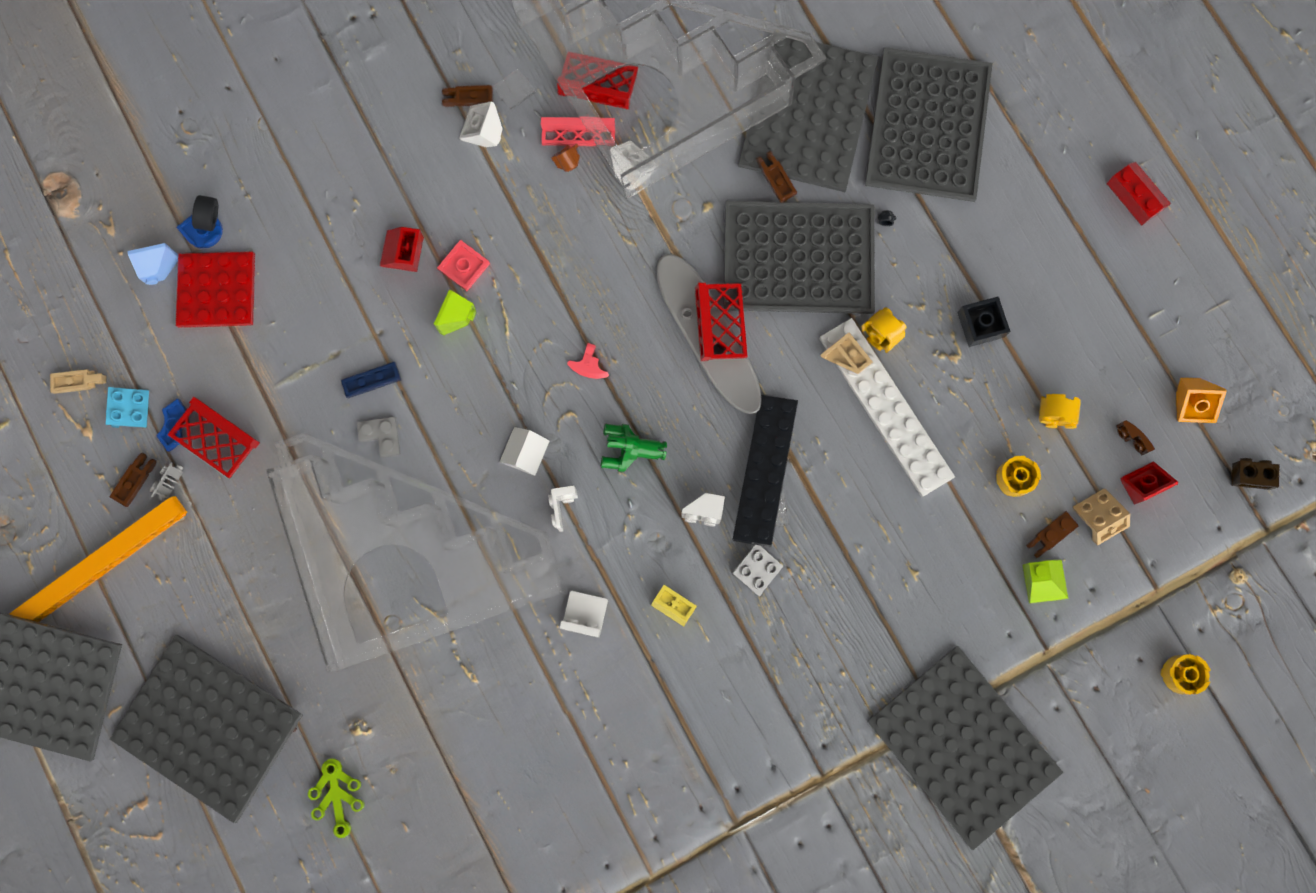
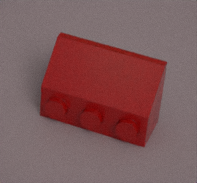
[1106,162,1171,226]

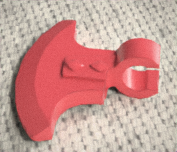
[567,343,609,379]

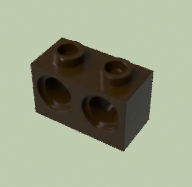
[1231,458,1280,490]

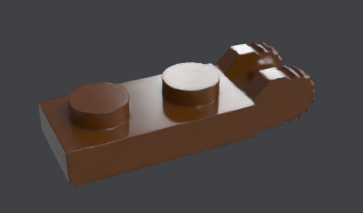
[442,85,493,107]
[756,151,797,203]
[110,453,157,507]
[1026,511,1079,558]

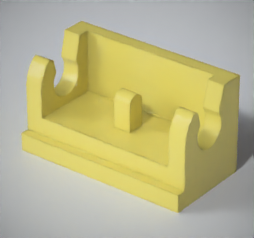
[651,585,697,627]

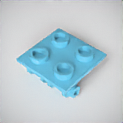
[105,387,149,428]

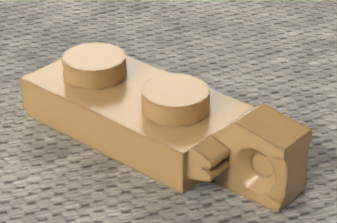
[50,369,107,394]

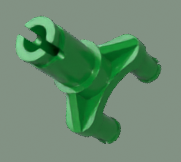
[600,423,667,472]

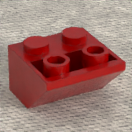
[380,227,424,272]

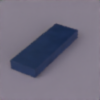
[341,361,401,399]

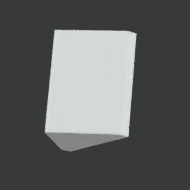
[500,427,550,476]

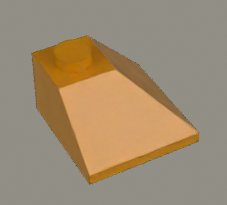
[1176,378,1227,423]

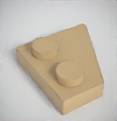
[820,332,873,374]

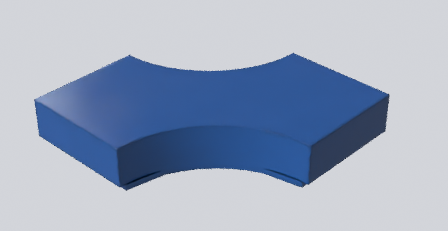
[157,399,187,452]

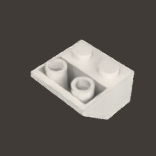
[681,493,725,526]

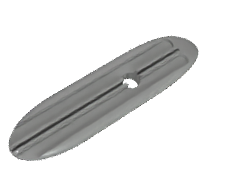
[656,254,761,414]

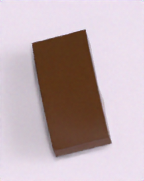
[1116,420,1155,456]

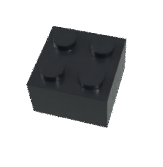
[957,296,1011,347]

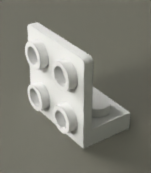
[548,485,578,532]
[560,591,608,638]

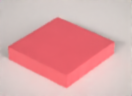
[437,240,490,292]

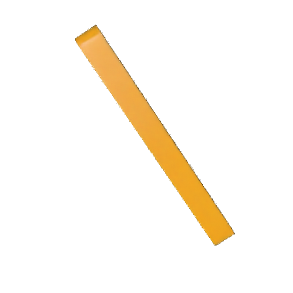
[9,496,187,622]

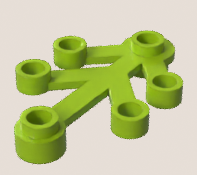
[308,759,364,838]

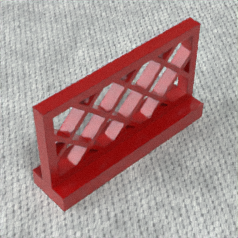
[557,52,639,110]
[695,282,748,361]
[168,397,260,479]

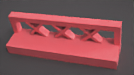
[541,117,615,146]

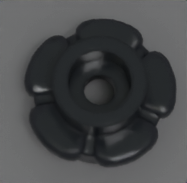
[878,210,896,226]

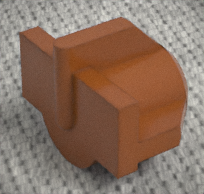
[551,144,580,172]

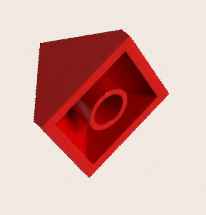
[1120,461,1178,505]

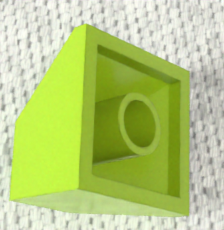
[434,290,476,335]
[1022,560,1068,603]

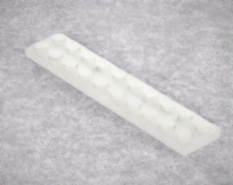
[819,318,955,498]

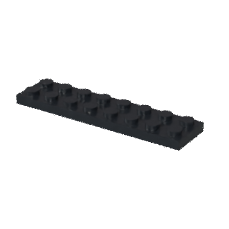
[732,395,798,548]

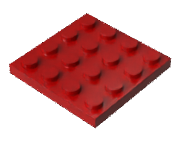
[176,252,255,328]

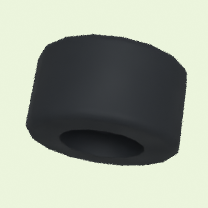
[192,195,218,231]

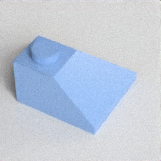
[127,243,178,285]

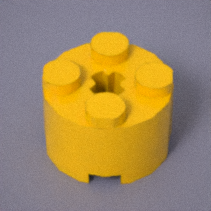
[862,307,907,353]
[1039,394,1081,429]
[996,456,1041,497]
[1161,654,1211,695]

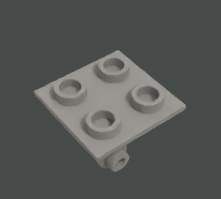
[149,461,184,501]
[732,545,783,596]

